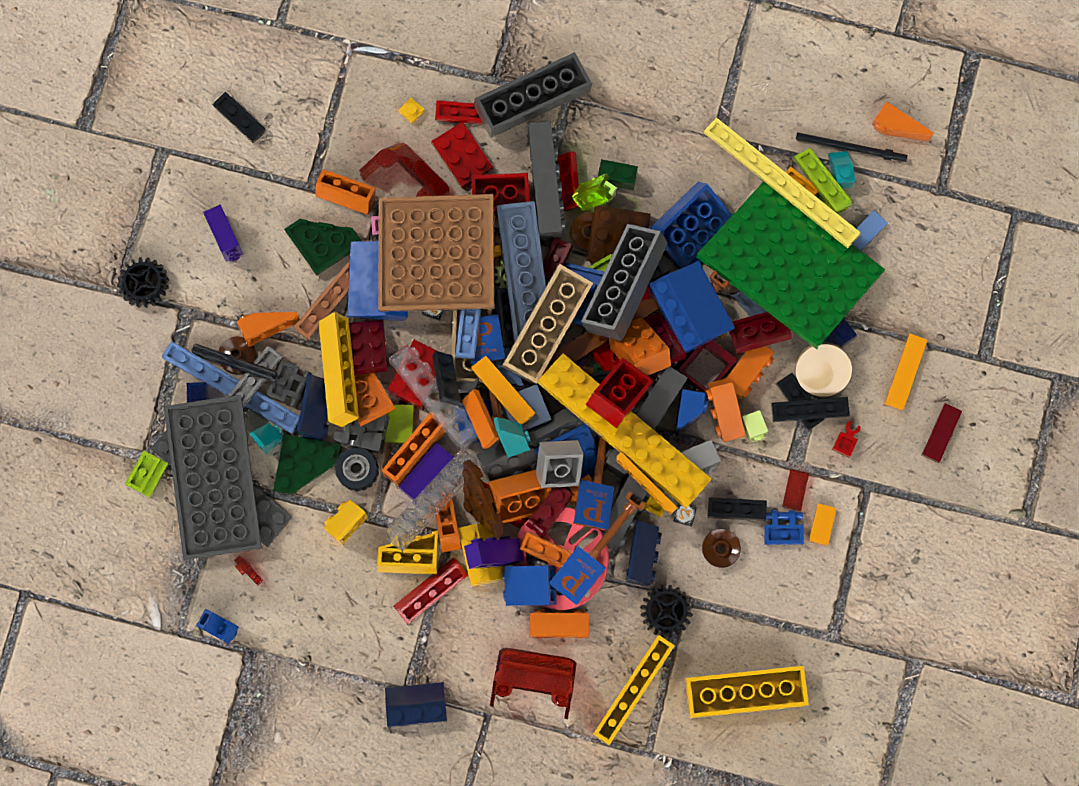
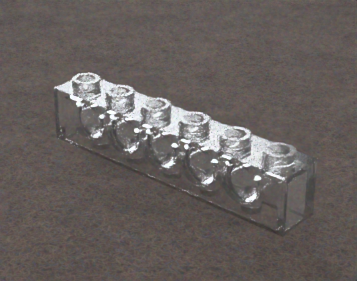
[389,344,478,452]
[386,448,478,552]

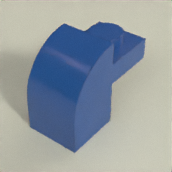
[196,609,239,644]

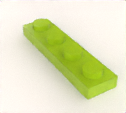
[794,148,851,213]

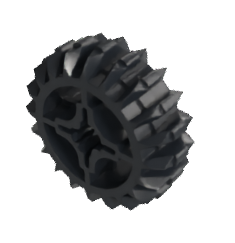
[117,257,169,308]
[640,585,693,638]

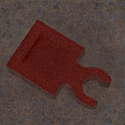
[234,555,264,586]

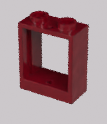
[678,340,737,398]

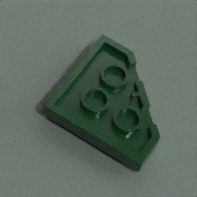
[284,219,361,276]
[273,434,341,495]

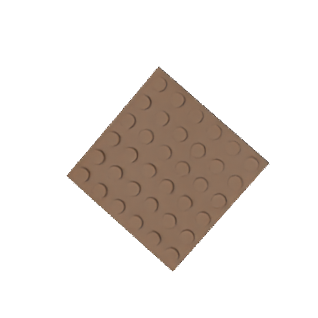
[378,194,494,312]

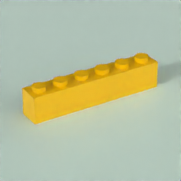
[319,312,359,427]
[592,635,675,746]

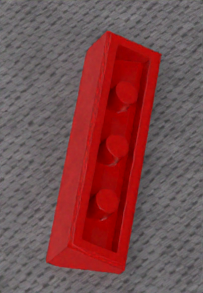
[393,558,468,625]

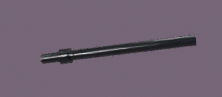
[796,132,908,162]

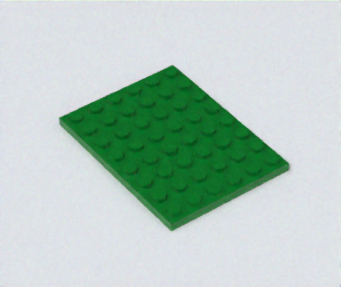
[696,181,885,350]

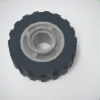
[335,447,379,491]

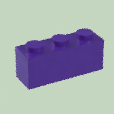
[399,443,454,504]
[464,536,524,569]

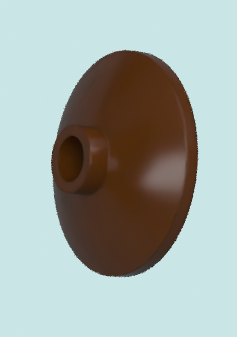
[570,212,594,250]
[218,336,256,374]
[702,529,741,568]

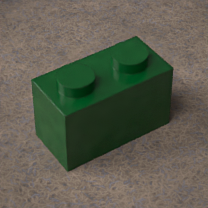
[597,159,638,190]

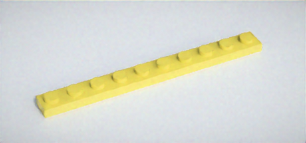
[704,117,861,248]

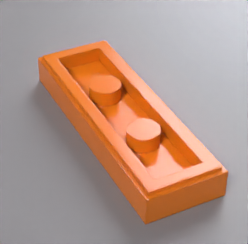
[462,389,499,449]
[520,531,573,568]

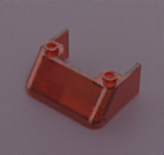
[359,143,450,197]
[490,648,577,719]

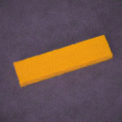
[884,334,927,411]
[471,356,536,426]
[616,452,677,514]

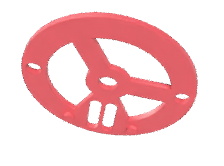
[513,507,609,610]

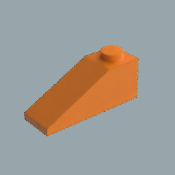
[872,102,934,141]
[237,312,299,347]
[432,489,461,552]

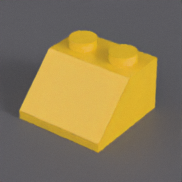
[324,500,368,546]

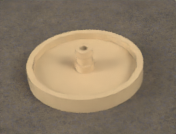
[796,342,852,397]

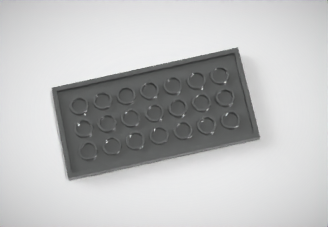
[164,395,262,560]

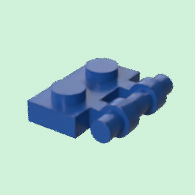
[764,510,804,545]

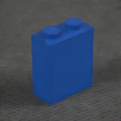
[503,565,557,606]

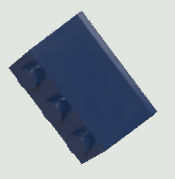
[297,374,329,441]
[626,521,662,587]
[385,682,447,728]

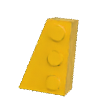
[377,530,439,574]

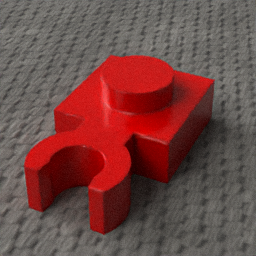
[832,421,861,458]

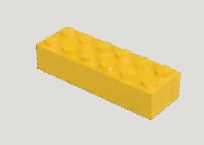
[684,666,809,719]

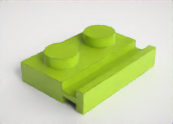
[125,451,169,498]

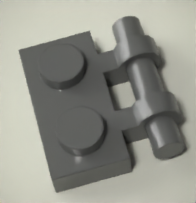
[266,360,312,408]

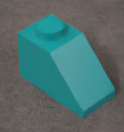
[828,151,856,189]
[493,417,531,458]
[250,422,283,454]

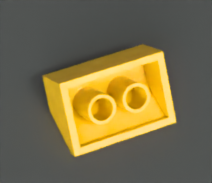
[458,523,505,587]

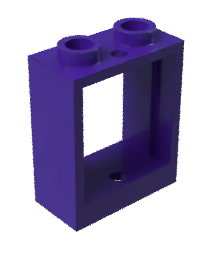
[203,204,243,262]

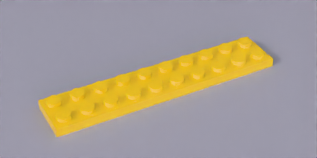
[537,354,712,509]

